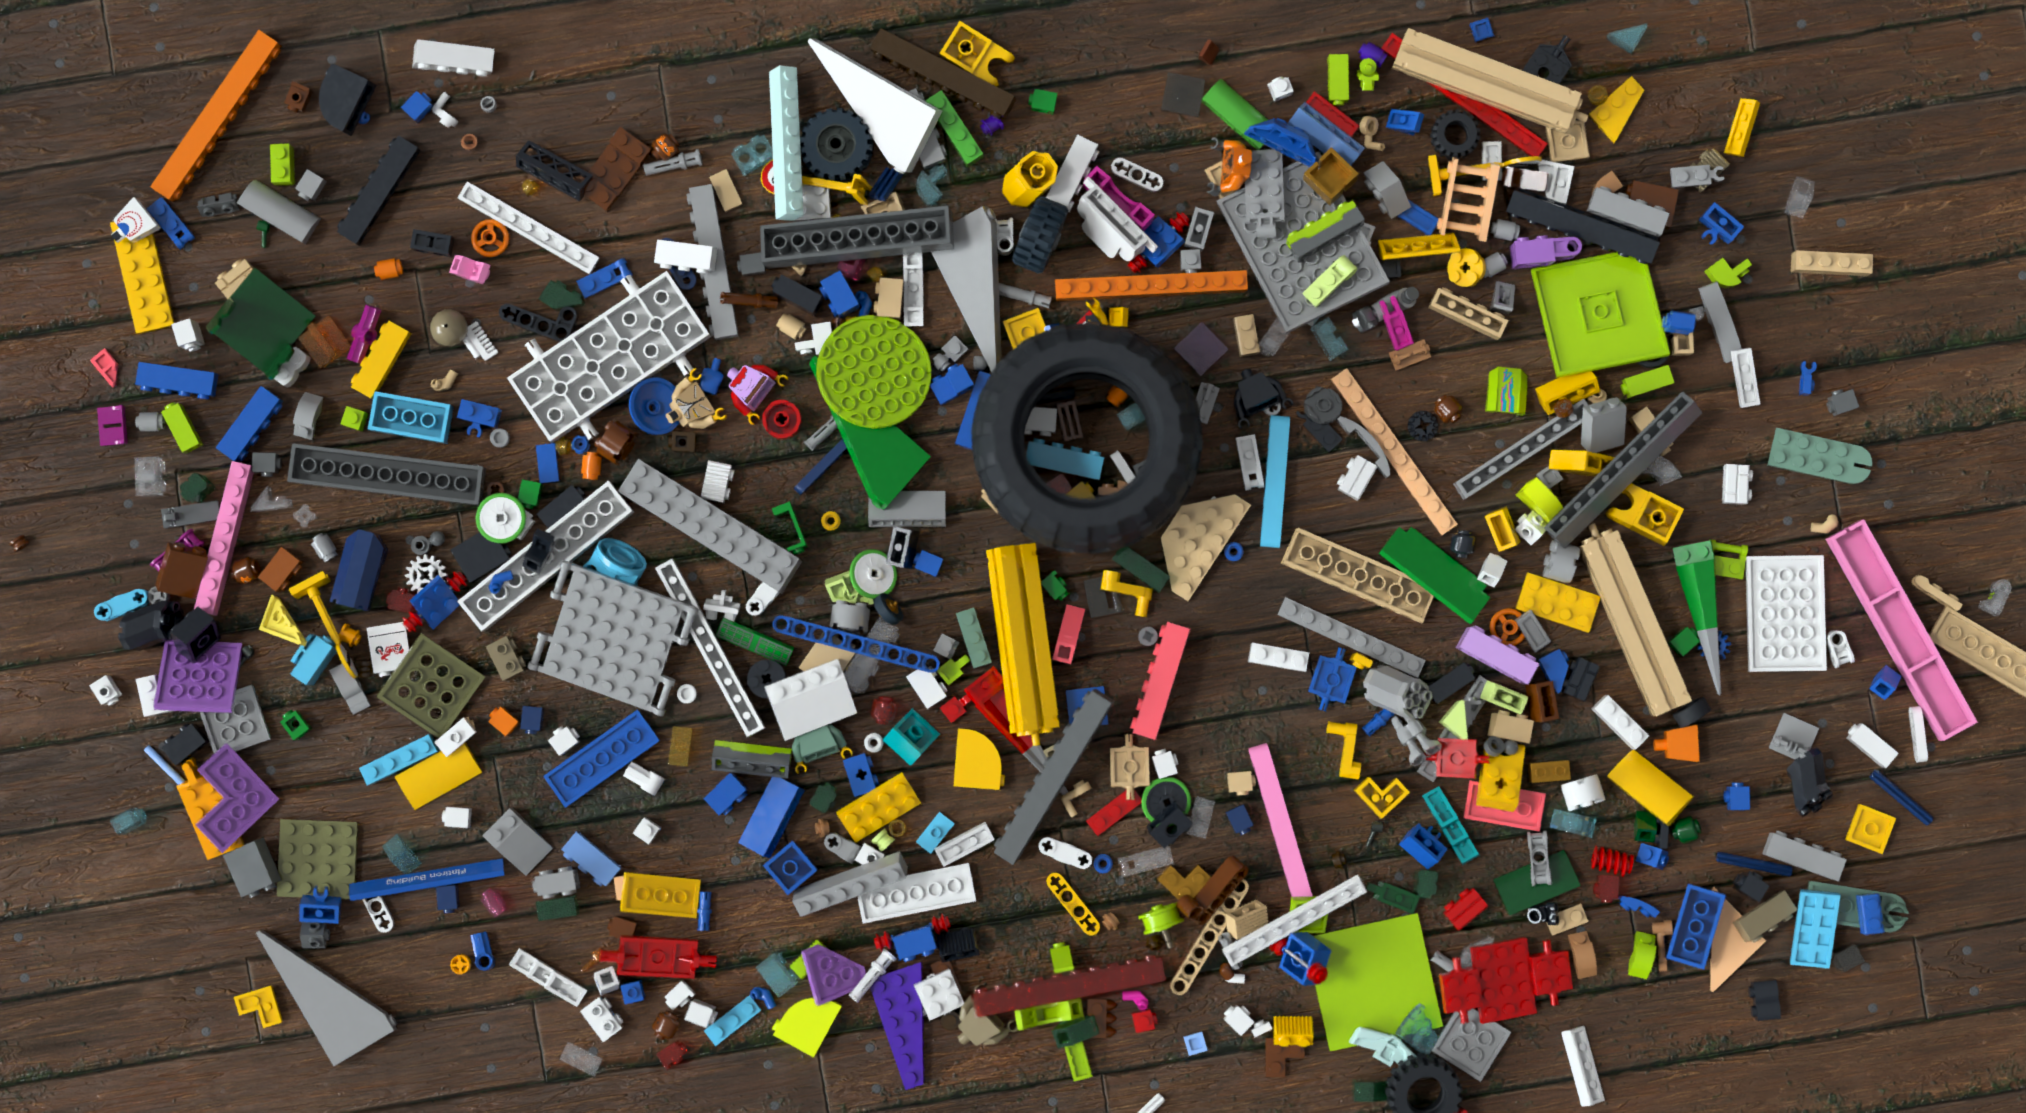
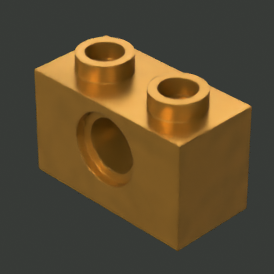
[1527,760,1571,783]

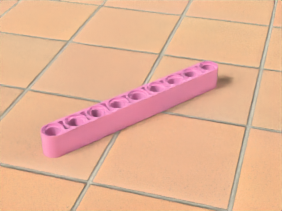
[1248,743,1312,897]

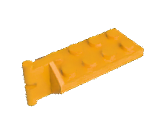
[176,757,245,860]

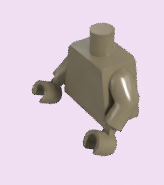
[958,985,1018,1046]

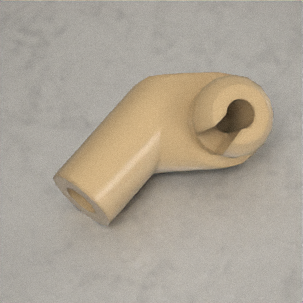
[431,370,458,391]
[1810,514,1839,534]

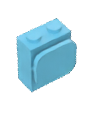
[291,634,337,686]

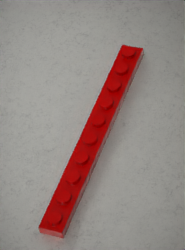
[1381,33,1548,157]

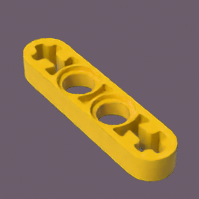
[1047,872,1100,935]

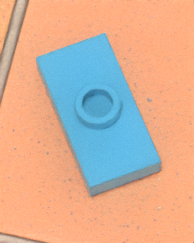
[916,812,955,854]

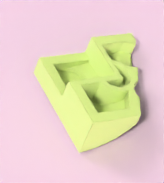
[825,570,874,605]

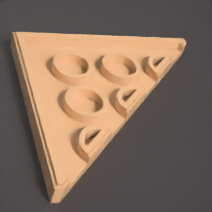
[1710,887,1766,992]

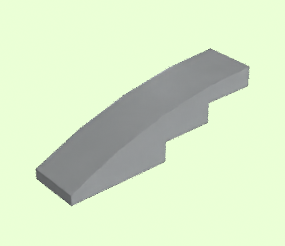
[1699,282,1742,363]

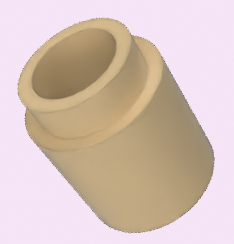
[776,313,806,339]

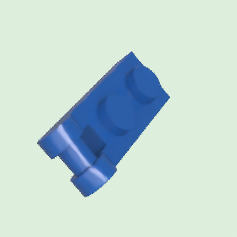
[147,197,195,250]
[576,258,633,299]

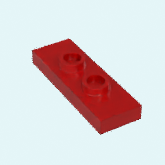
[1306,91,1360,137]

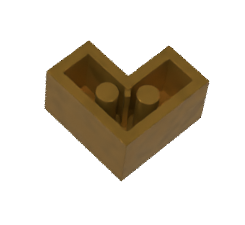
[1157,865,1211,900]

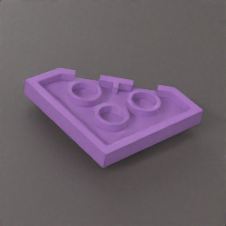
[801,944,866,1006]

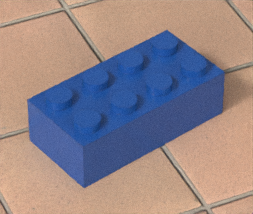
[1666,883,1726,970]

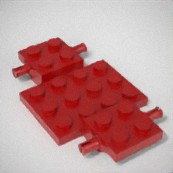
[1439,937,1573,1024]

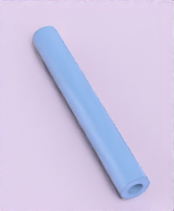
[144,745,185,784]

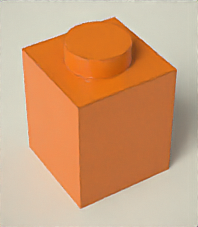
[488,707,521,736]

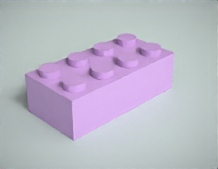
[1456,626,1539,685]

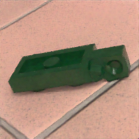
[1365,881,1420,914]

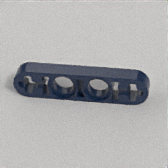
[794,439,848,496]

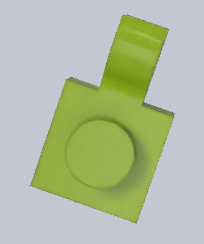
[937,654,970,685]

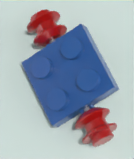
[1127,212,1190,273]
[402,572,467,632]

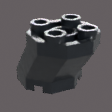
[118,600,185,651]
[1786,747,1833,817]

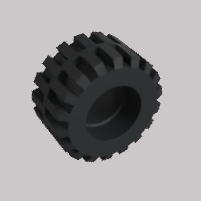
[1430,109,1480,160]

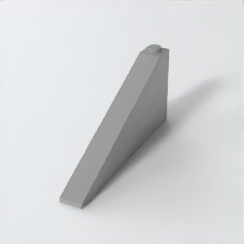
[931,206,1002,372]
[256,930,397,1066]

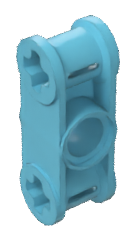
[94,589,150,621]

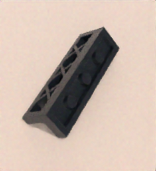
[516,140,593,202]

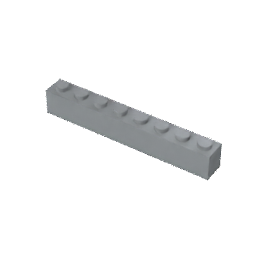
[687,184,739,340]
[1453,399,1588,500]

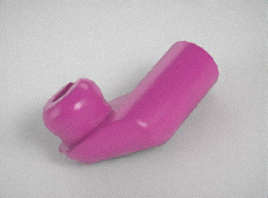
[1122,991,1149,1010]

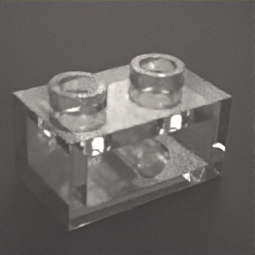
[135,457,166,497]

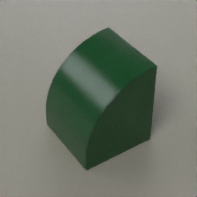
[1634,811,1657,842]

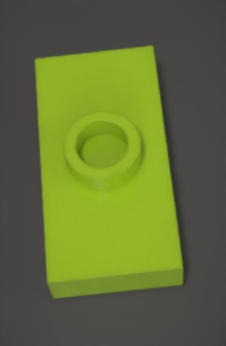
[1064,1039,1093,1082]

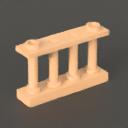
[1437,157,1500,242]

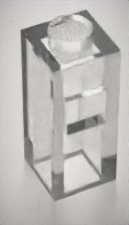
[1259,318,1290,357]

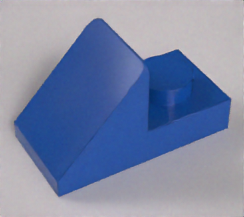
[1386,109,1424,135]

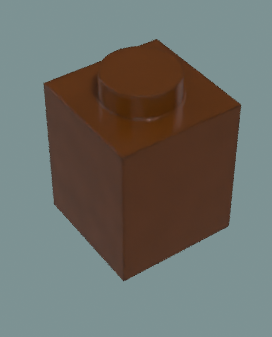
[607,916,638,938]

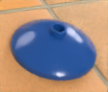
[629,378,679,435]

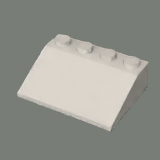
[765,659,857,741]

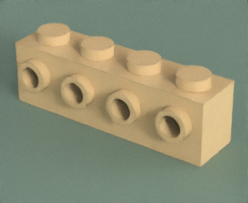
[1428,288,1508,340]

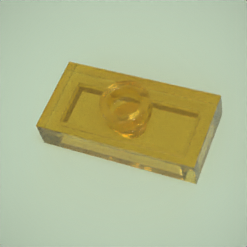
[668,726,693,767]

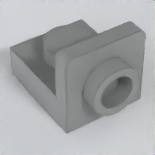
[1464,697,1482,725]

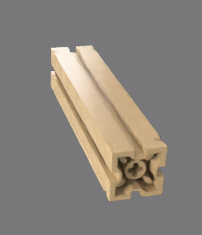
[1392,28,1588,133]
[1579,523,1692,716]

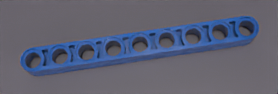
[773,616,940,673]

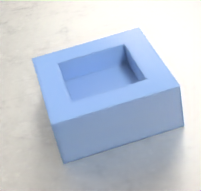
[1183,1031,1207,1056]

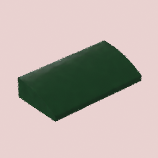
[1493,850,1581,916]

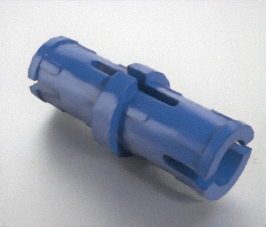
[1362,709,1395,737]
[697,892,712,931]

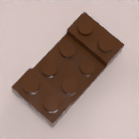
[579,127,652,212]

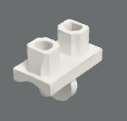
[703,590,741,622]

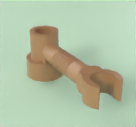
[1652,920,1673,972]

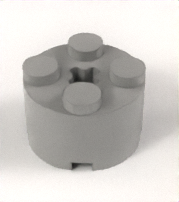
[1543,540,1580,583]
[829,600,870,634]

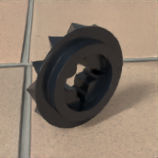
[1407,411,1438,441]

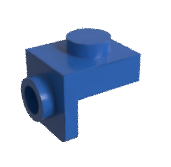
[1636,843,1669,870]

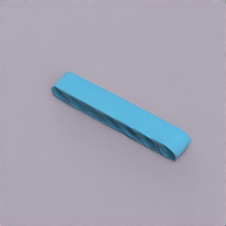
[1260,415,1290,548]

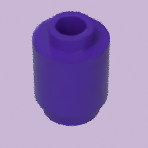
[1358,42,1388,68]

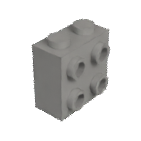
[532,866,581,899]

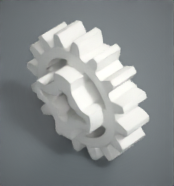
[405,554,448,593]

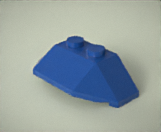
[1244,118,1318,167]

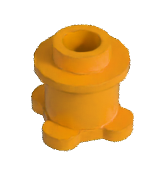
[339,624,362,647]

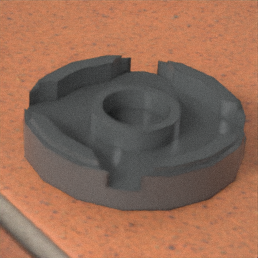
[1304,387,1342,424]

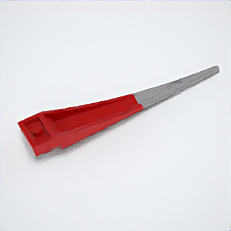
[964,666,1072,801]

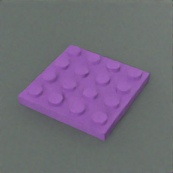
[153,640,243,713]

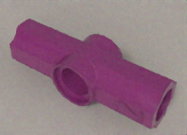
[347,304,381,364]

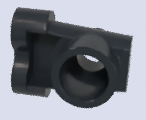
[1527,902,1560,925]

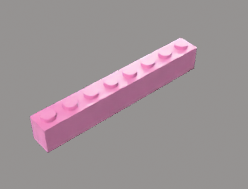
[194,461,254,615]

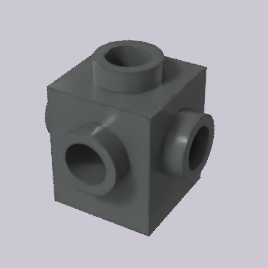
[300,922,330,948]

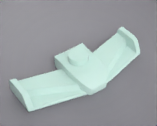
[1349,1027,1417,1067]

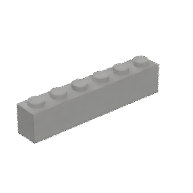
[793,851,908,917]

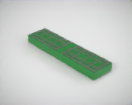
[716,617,794,666]

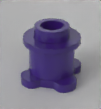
[980,116,1004,136]

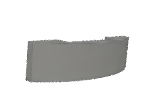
[1336,416,1390,478]

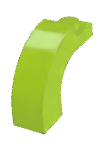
[1014,998,1084,1030]

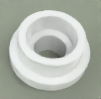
[864,733,883,752]

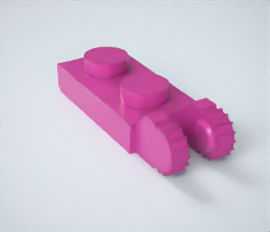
[1379,296,1413,351]

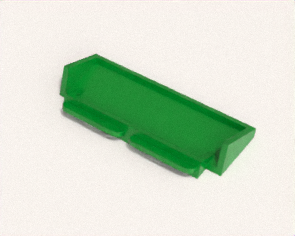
[1379,527,1490,624]

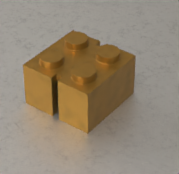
[1303,147,1359,206]

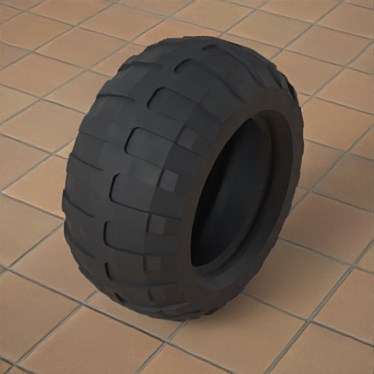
[971,322,1203,554]

